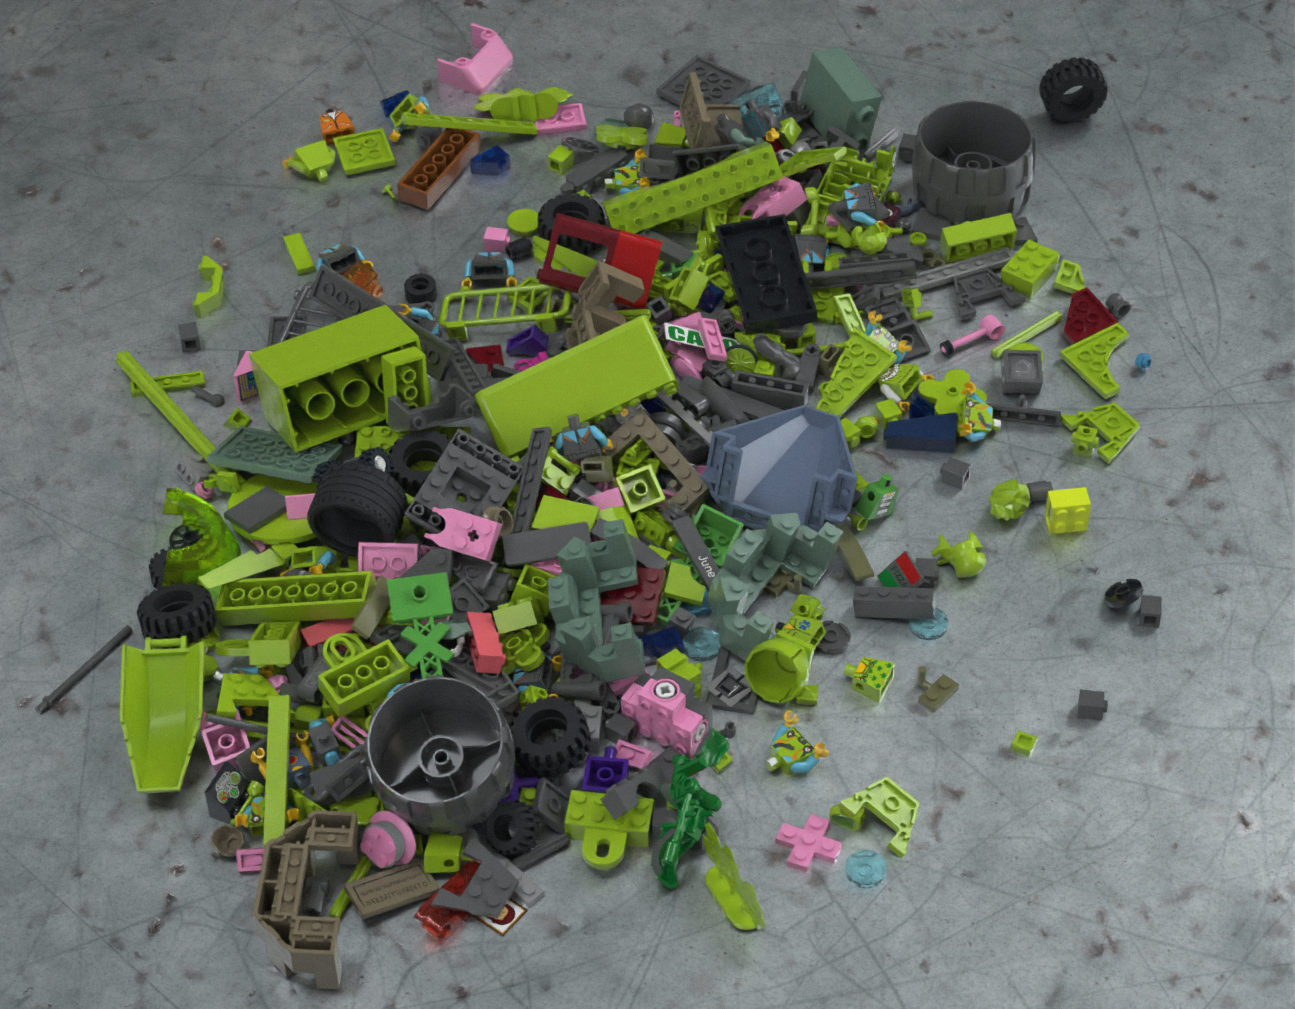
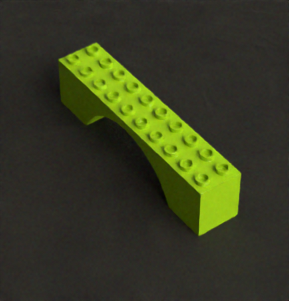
[601,142,783,233]

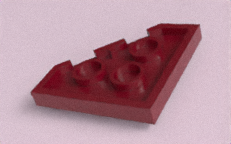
[1063,287,1119,345]

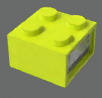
[1045,487,1091,534]

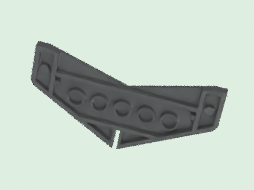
[370,624,519,710]

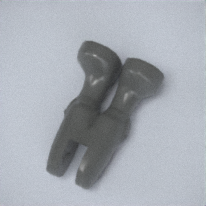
[753,333,801,380]

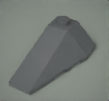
[635,230,694,263]

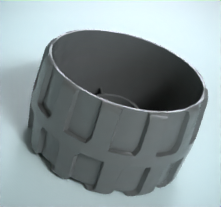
[912,101,1035,224]
[364,675,516,835]

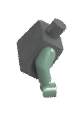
[714,113,766,148]

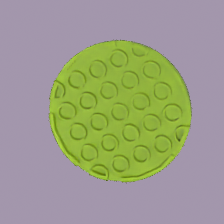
[227,474,318,545]

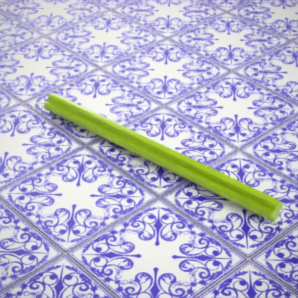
[115,350,247,485]

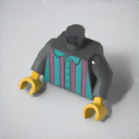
[741,99,782,148]

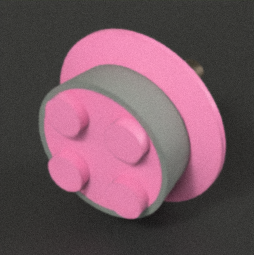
[360,811,416,868]

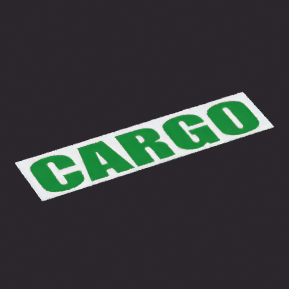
[664,323,759,360]

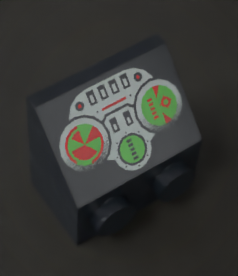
[205,761,250,824]

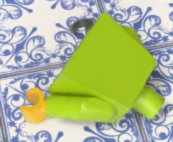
[282,140,336,182]

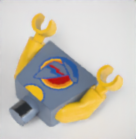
[250,731,314,789]

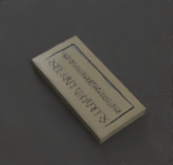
[344,858,440,920]

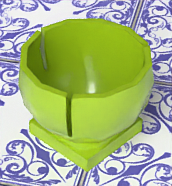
[744,631,815,704]

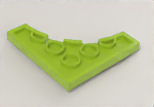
[756,146,848,190]
[704,189,759,236]
[1059,323,1129,400]

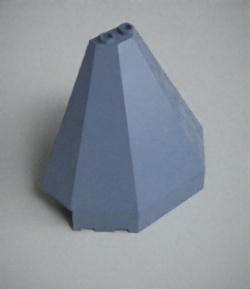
[699,405,857,533]

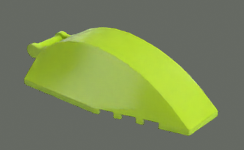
[119,636,204,794]

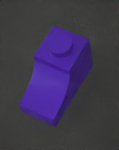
[506,324,549,357]

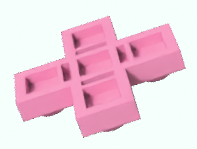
[775,814,842,872]

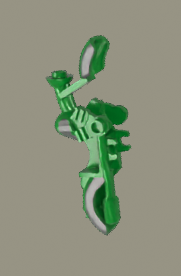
[650,729,730,889]

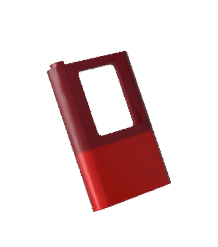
[536,213,663,309]

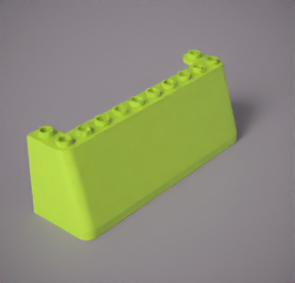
[474,315,680,459]

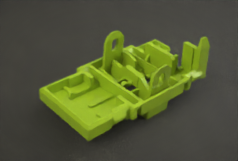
[805,145,896,249]

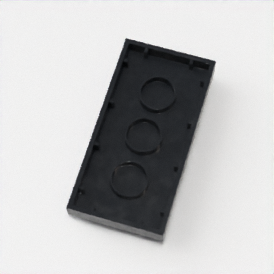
[715,214,818,334]

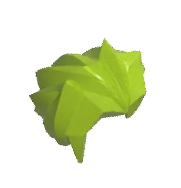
[988,479,1031,521]

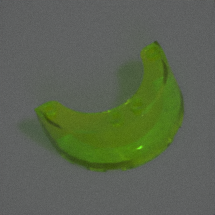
[162,488,241,587]

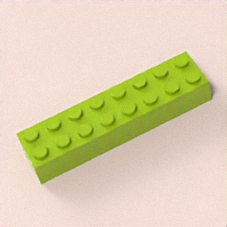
[215,571,376,626]

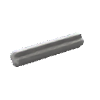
[863,128,899,161]

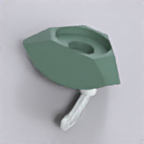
[430,619,473,657]

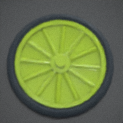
[724,344,758,375]

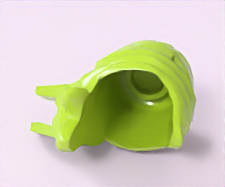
[931,531,986,578]

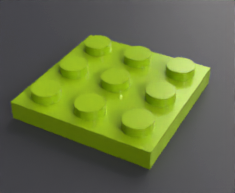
[333,128,396,176]

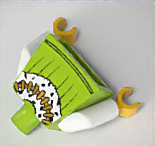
[875,363,934,416]

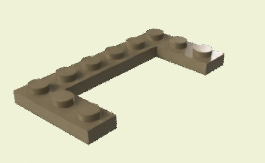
[605,408,710,519]

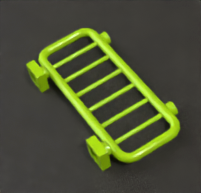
[439,284,572,341]

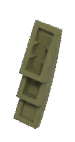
[836,524,874,581]
[351,575,390,640]

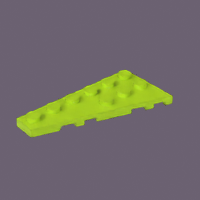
[816,327,897,418]

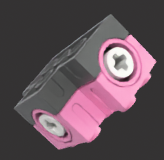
[621,667,712,758]

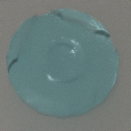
[909,607,948,640]
[682,627,721,661]
[845,850,888,888]

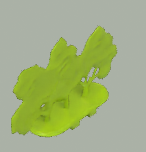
[473,86,574,122]
[287,766,380,826]
[703,823,765,930]

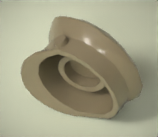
[482,506,514,540]

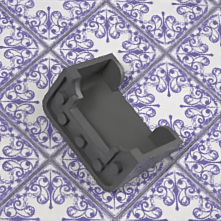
[388,382,477,433]

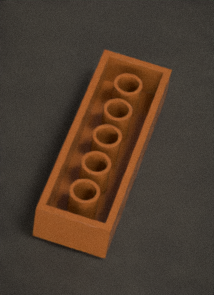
[397,128,481,210]

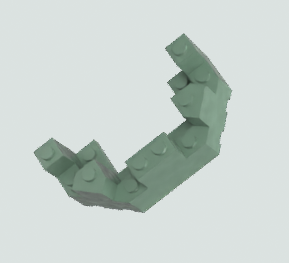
[707,513,844,661]
[548,519,646,683]

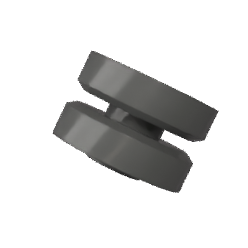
[649,412,685,458]

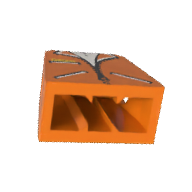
[320,109,355,145]

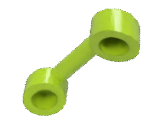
[800,187,820,236]

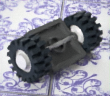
[314,447,393,489]

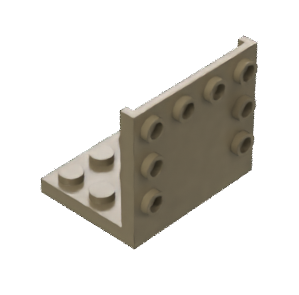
[679,72,743,149]

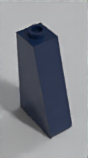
[883,413,957,453]

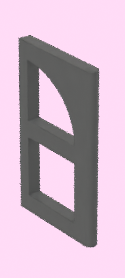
[706,646,758,715]

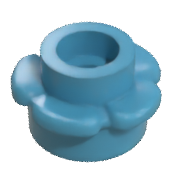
[1135,353,1152,371]

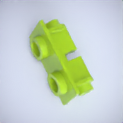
[619,436,653,467]

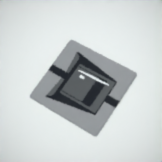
[705,666,752,707]

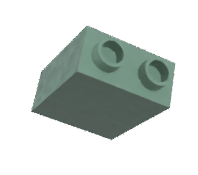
[800,47,882,154]

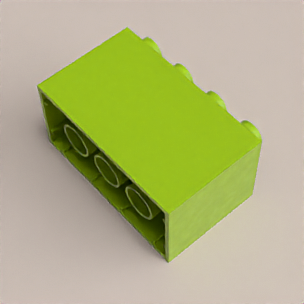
[248,305,433,453]

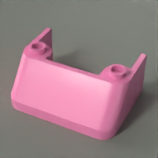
[437,23,513,94]

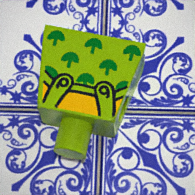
[844,657,895,703]

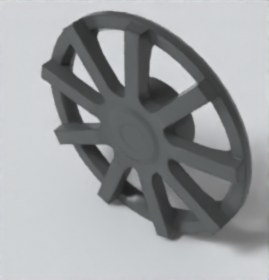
[561,137,599,155]

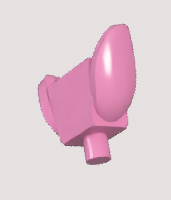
[665,340,708,380]

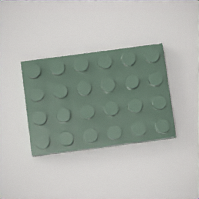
[207,426,343,484]

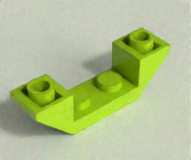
[193,256,224,318]

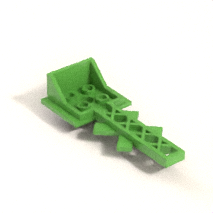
[656,504,744,627]
[387,572,454,679]

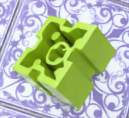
[657,648,703,699]

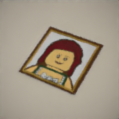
[472,898,528,937]

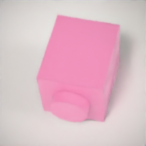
[483,227,511,254]

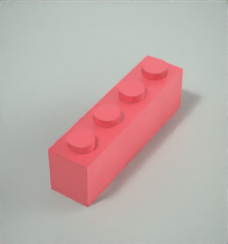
[466,612,506,674]
[300,618,383,656]

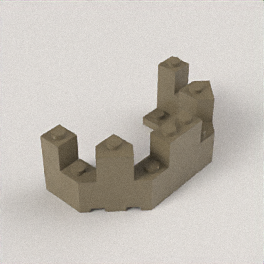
[565,260,644,350]
[253,810,361,989]

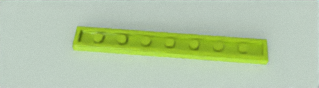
[401,112,538,135]
[263,695,291,847]

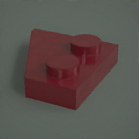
[466,344,504,376]

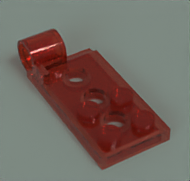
[414,861,480,941]

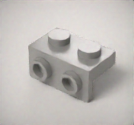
[175,454,217,491]

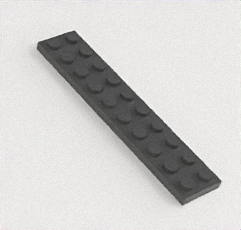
[309,265,456,382]

